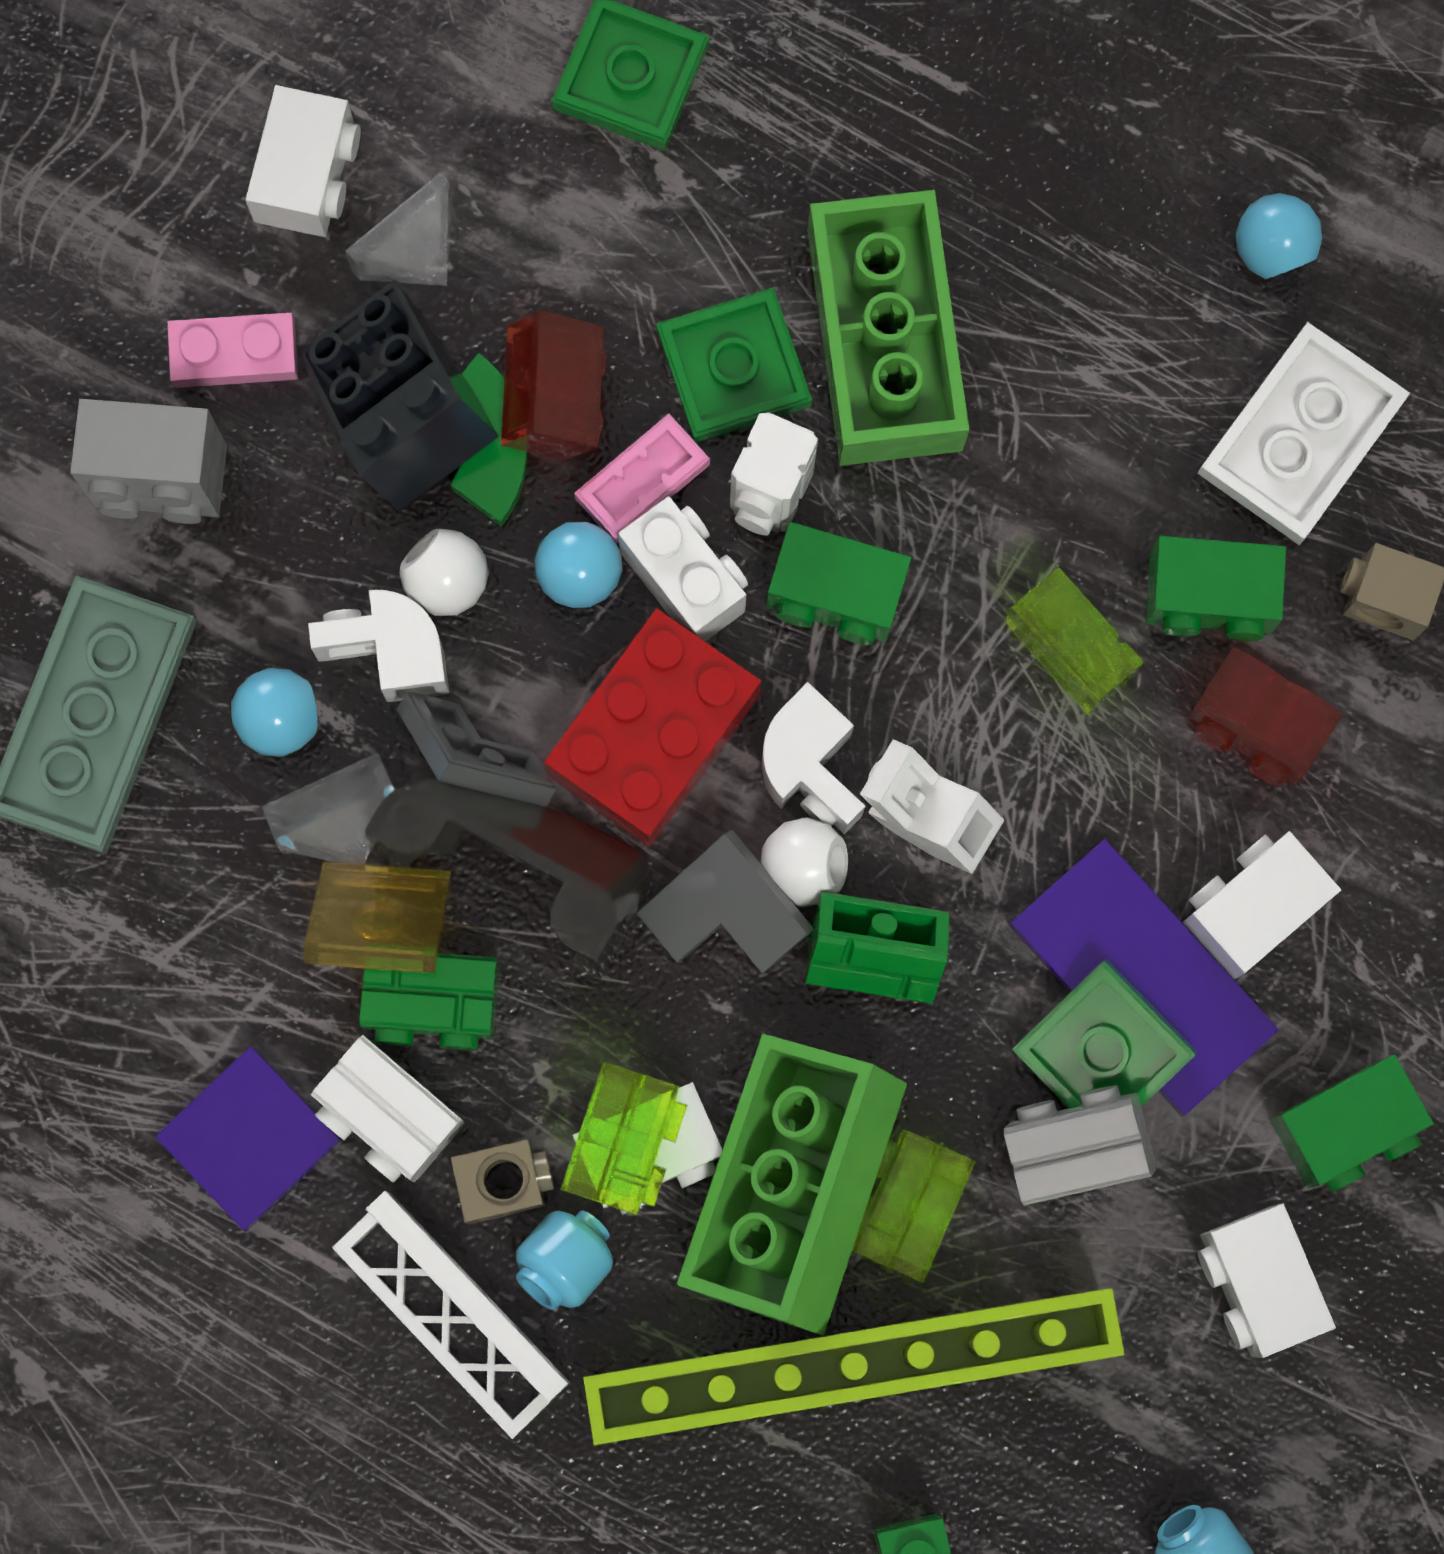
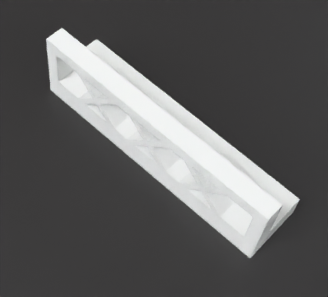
[332,1191,570,1439]

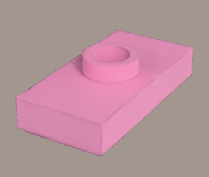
[574,414,710,544]

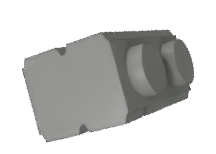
[1004,1085,1156,1206]

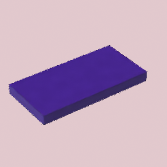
[1009,839,1279,1117]

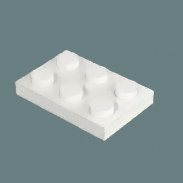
[1197,322,1410,545]

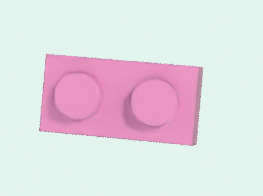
[168,312,298,388]

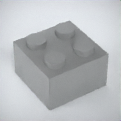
[70,399,227,524]

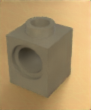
[1340,543,1444,641]
[451,1139,554,1224]

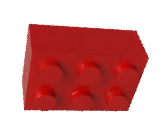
[544,608,761,848]

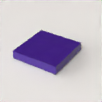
[155,1046,342,1232]

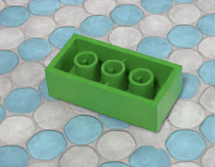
[807,190,969,466]
[677,1033,907,1336]

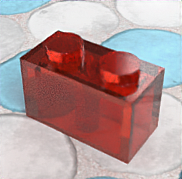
[501,310,606,460]

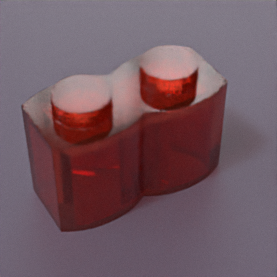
[1188,647,1342,787]

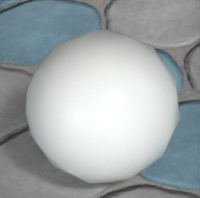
[400,529,489,616]
[761,817,848,908]

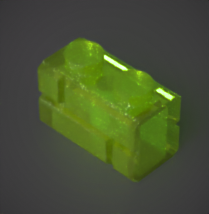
[1004,568,1144,716]
[560,1061,687,1216]
[851,1129,976,1284]

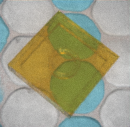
[303,861,451,973]

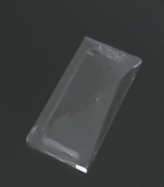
[345,172,453,286]
[262,753,397,869]

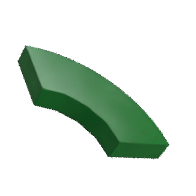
[451,353,528,527]

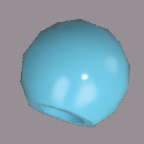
[1236,193,1322,279]
[534,522,623,608]
[231,668,318,757]

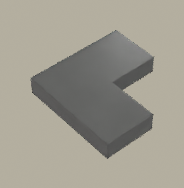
[397,692,556,807]
[637,830,815,973]

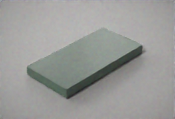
[0,575,197,855]

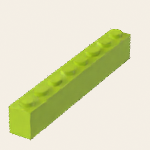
[583,1288,1125,1445]

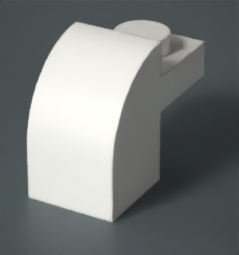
[308,590,450,702]
[762,682,865,835]
[860,739,1004,874]

